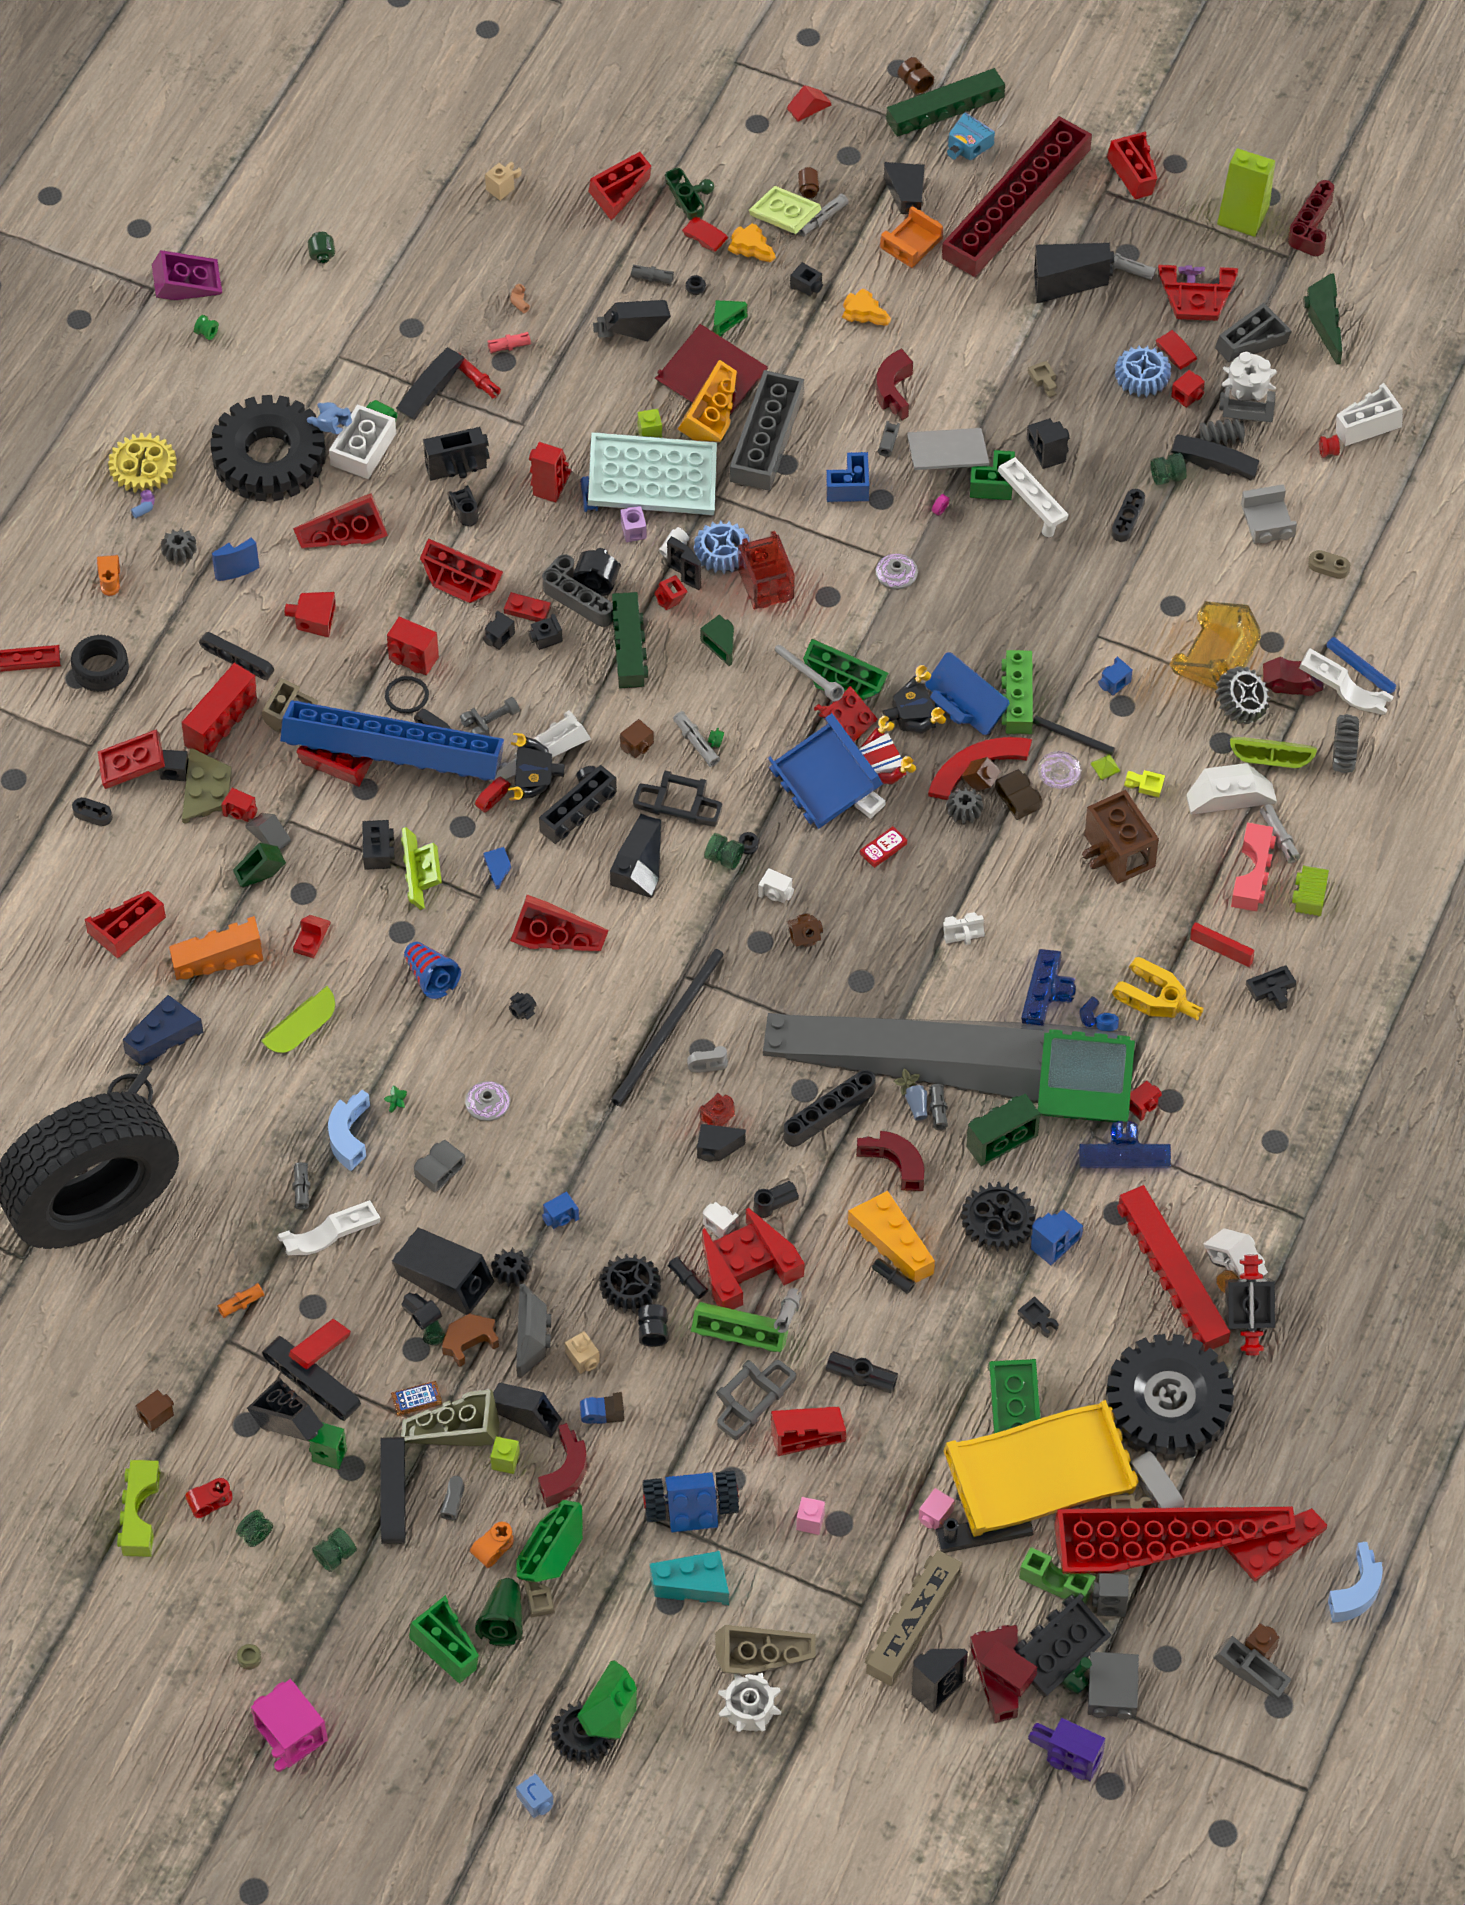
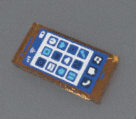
[391,1381,442,1417]

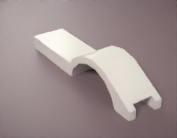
[1299,648,1394,715]
[277,1200,380,1255]

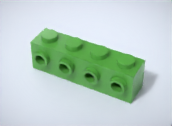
[1001,650,1033,734]
[691,1302,789,1352]

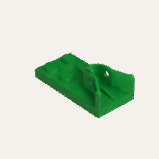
[988,1359,1040,1434]

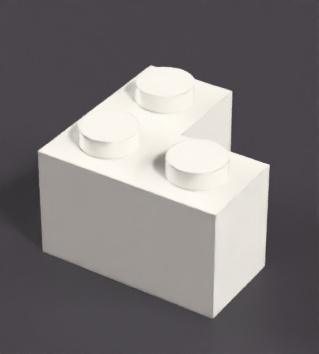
[1204,1228,1268,1279]

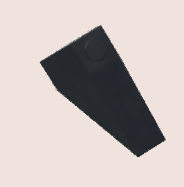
[610,814,661,898]

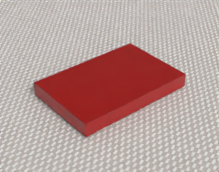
[97,729,165,789]

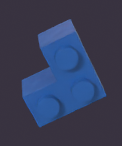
[826,452,869,502]
[1031,1209,1083,1266]

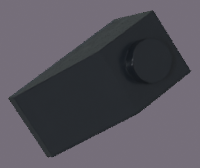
[697,1124,746,1162]

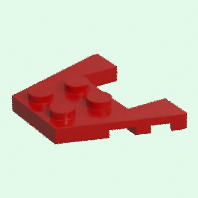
[1158,265,1238,321]

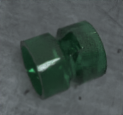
[1150,453,1187,486]
[704,833,744,870]
[312,1527,357,1572]

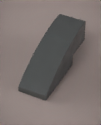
[1213,1635,1292,1698]

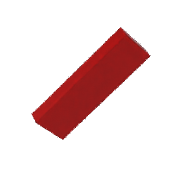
[0,645,61,672]
[1190,922,1255,968]
[289,1318,351,1369]

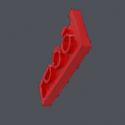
[1224,1508,1328,1582]

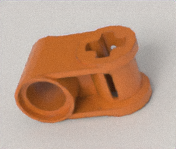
[97,555,120,596]
[470,1522,514,1568]

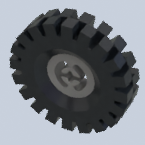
[1105,1334,1234,1461]

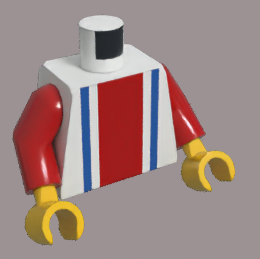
[859,716,916,785]

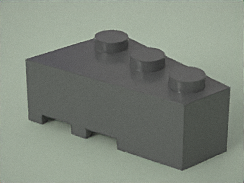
[1215,303,1292,362]

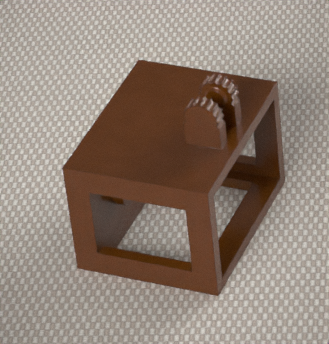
[1082,789,1159,885]

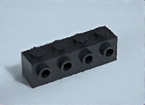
[539,765,617,844]

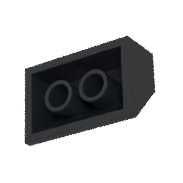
[911,1649,968,1713]

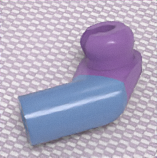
[131,490,155,519]

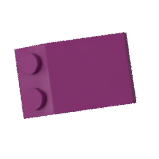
[151,250,222,301]

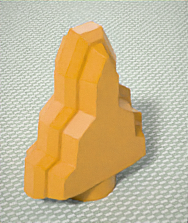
[728,223,776,262]
[842,288,891,326]

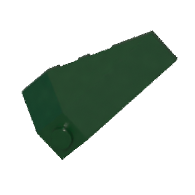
[1303,273,1343,365]

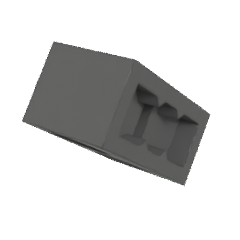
[1092,1574,1129,1617]

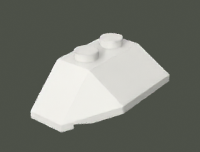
[1186,763,1277,815]

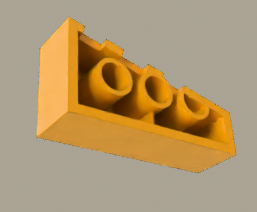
[848,1191,935,1283]

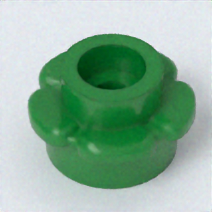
[707,728,725,748]

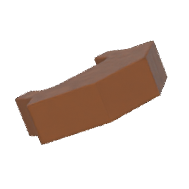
[442,1314,499,1367]

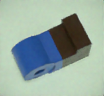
[579,1392,624,1424]

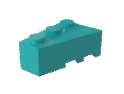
[650,1551,729,1605]

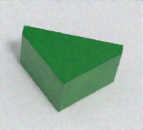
[714,300,747,336]

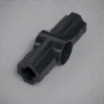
[826,1351,898,1393]

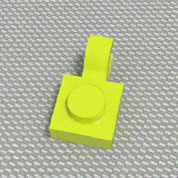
[1124,770,1165,798]

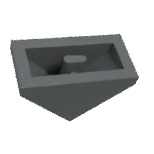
[245,813,291,850]

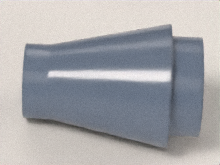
[905,1085,928,1121]

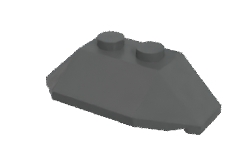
[516,1284,552,1377]

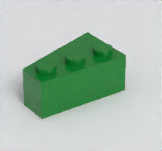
[409,1595,479,1684]

